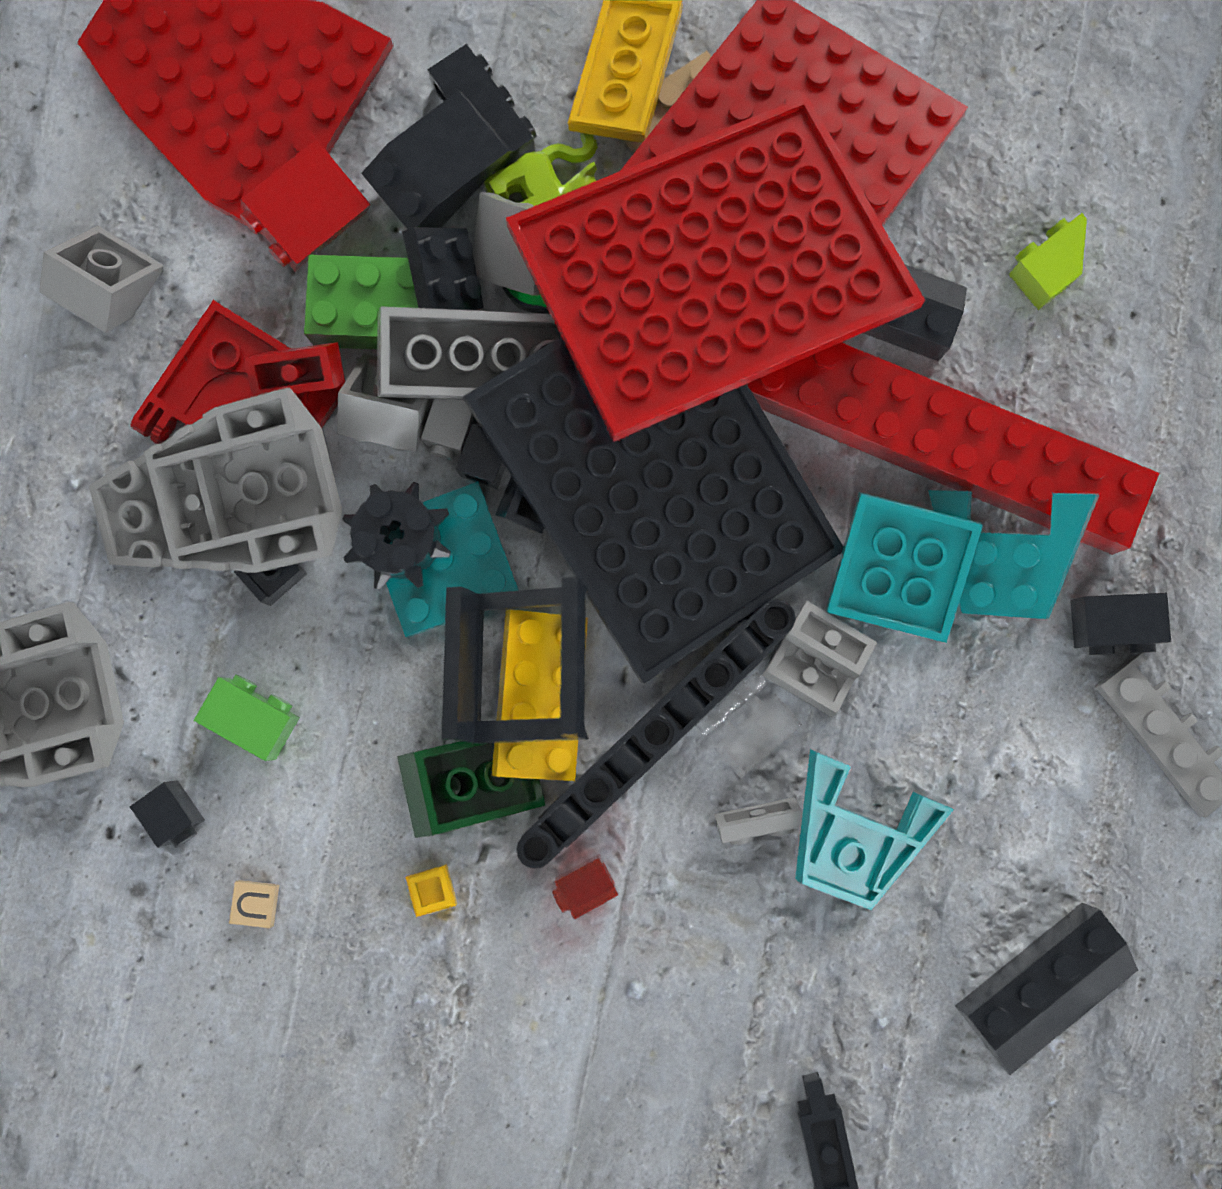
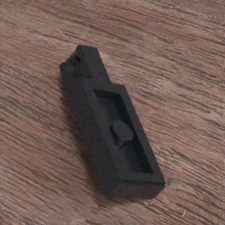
[797,1072,859,1189]

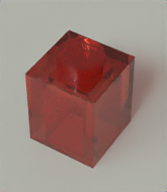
[552,854,619,920]

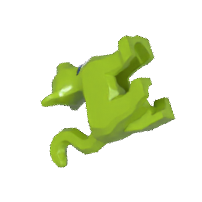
[483,133,598,206]

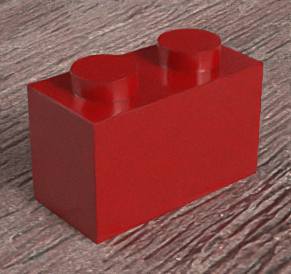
[244,342,345,397]

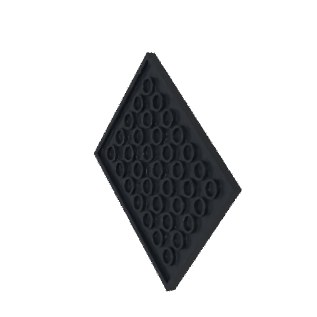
[463,336,844,684]

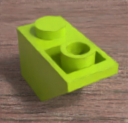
[1008,213,1087,311]

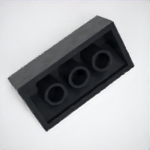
[863,264,967,362]
[955,903,1138,1075]

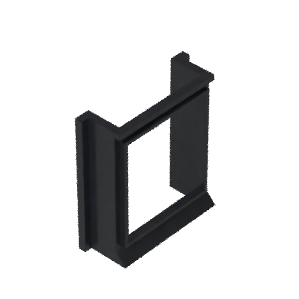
[441,577,589,744]

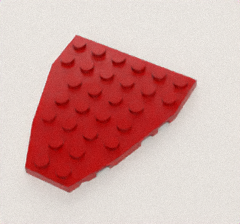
[77,0,394,235]

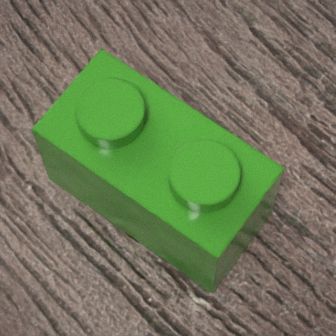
[193,674,300,761]

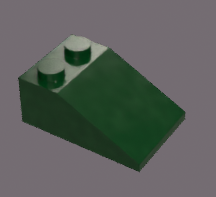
[397,741,546,838]

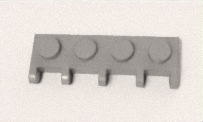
[1095,653,1222,817]

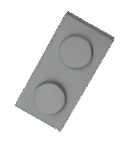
[714,797,802,845]

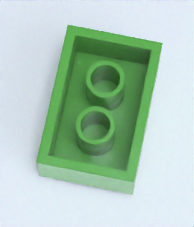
[304,255,418,350]

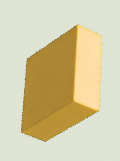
[405,864,458,917]

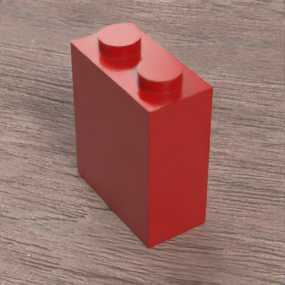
[240,139,371,271]

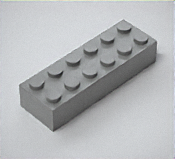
[377,307,561,399]

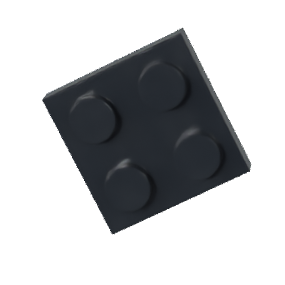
[402,227,484,311]

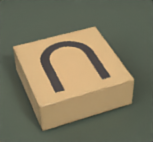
[229,880,279,928]

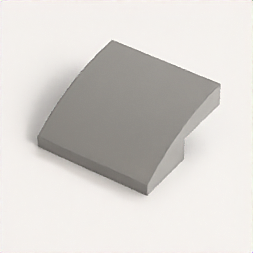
[473,193,540,295]
[762,601,877,717]

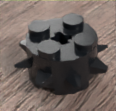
[342,482,451,590]

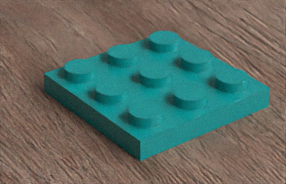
[386,482,519,638]
[826,492,983,643]

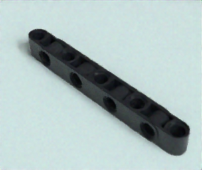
[516,599,796,869]

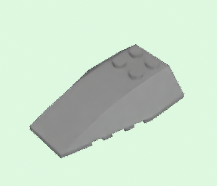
[89,388,342,573]
[0,602,124,787]

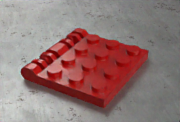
[130,300,344,444]

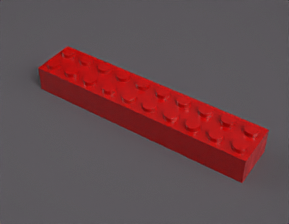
[748,342,1160,555]

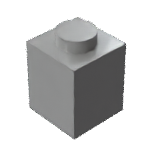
[421,399,477,460]

